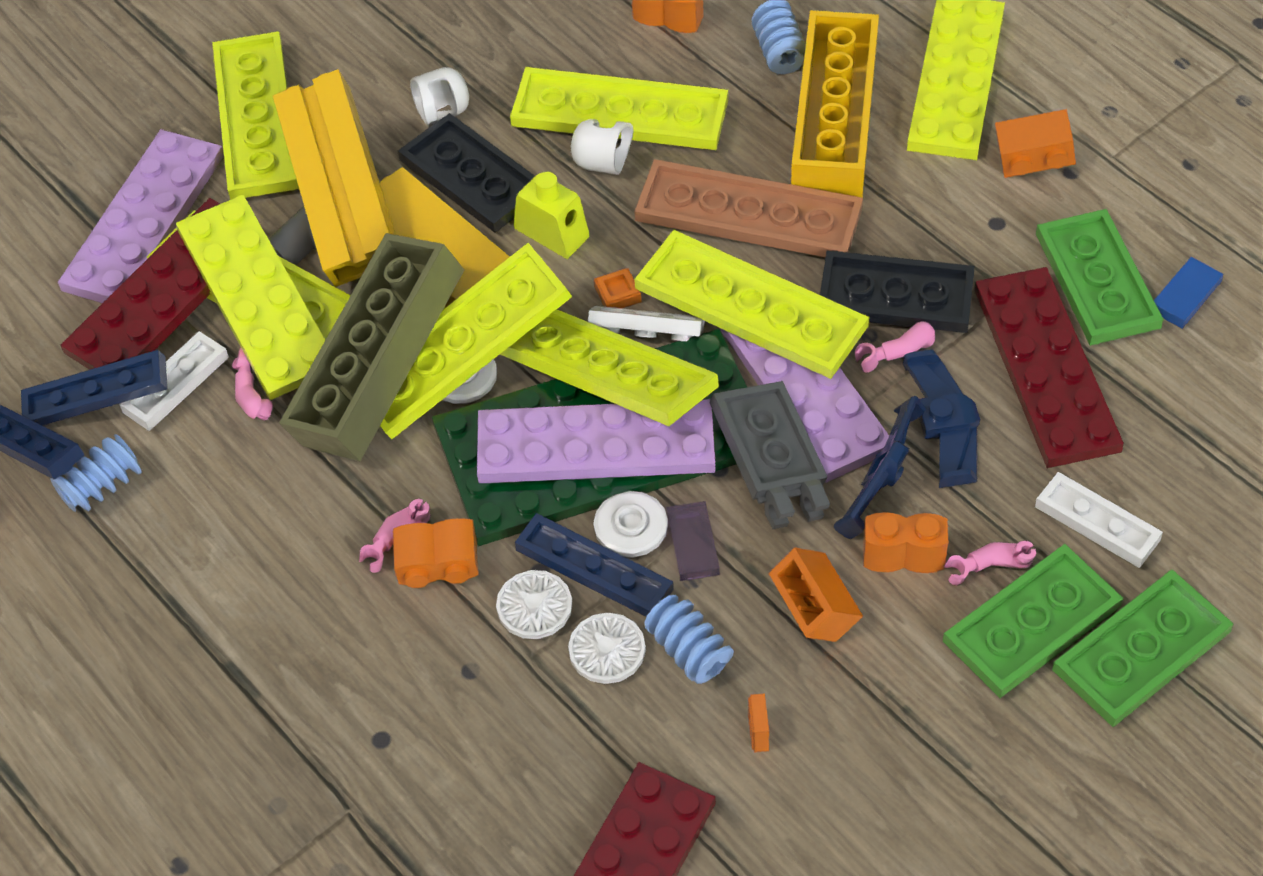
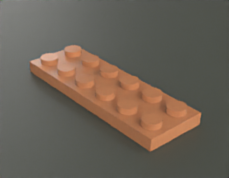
[634,159,863,258]

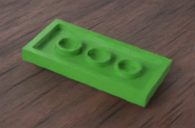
[1036,209,1163,346]
[943,544,1123,698]
[1052,569,1234,727]

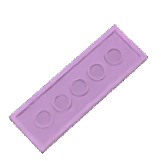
[58,129,224,303]
[718,327,889,483]
[477,399,715,483]

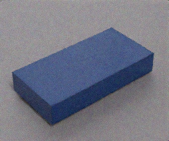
[1154,257,1224,329]

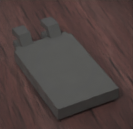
[709,381,830,529]

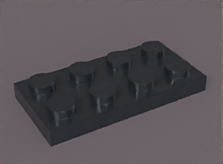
[398,113,535,233]
[820,250,975,333]

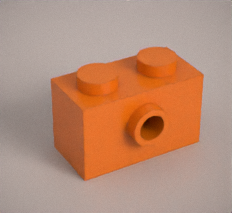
[995,109,1076,178]
[768,547,863,642]

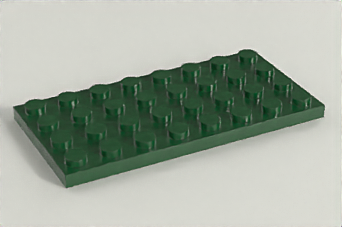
[432,329,747,547]

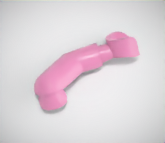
[855,321,935,373]
[232,348,273,420]
[359,499,430,573]
[944,541,1036,586]

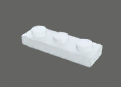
[588,306,705,341]
[119,331,229,431]
[1035,472,1163,568]

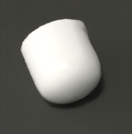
[410,67,469,128]
[571,119,633,175]

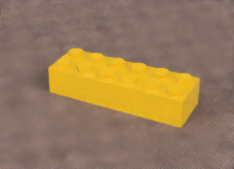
[791,10,879,198]

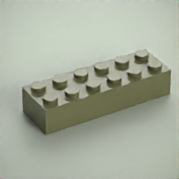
[279,233,465,462]

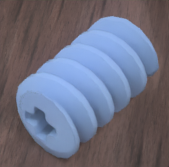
[751,0,806,74]
[50,434,142,512]
[644,595,734,684]

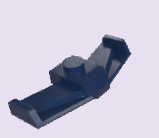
[903,350,980,488]
[834,396,926,539]

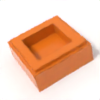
[594,268,642,308]
[748,693,769,752]

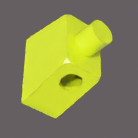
[514,172,590,259]

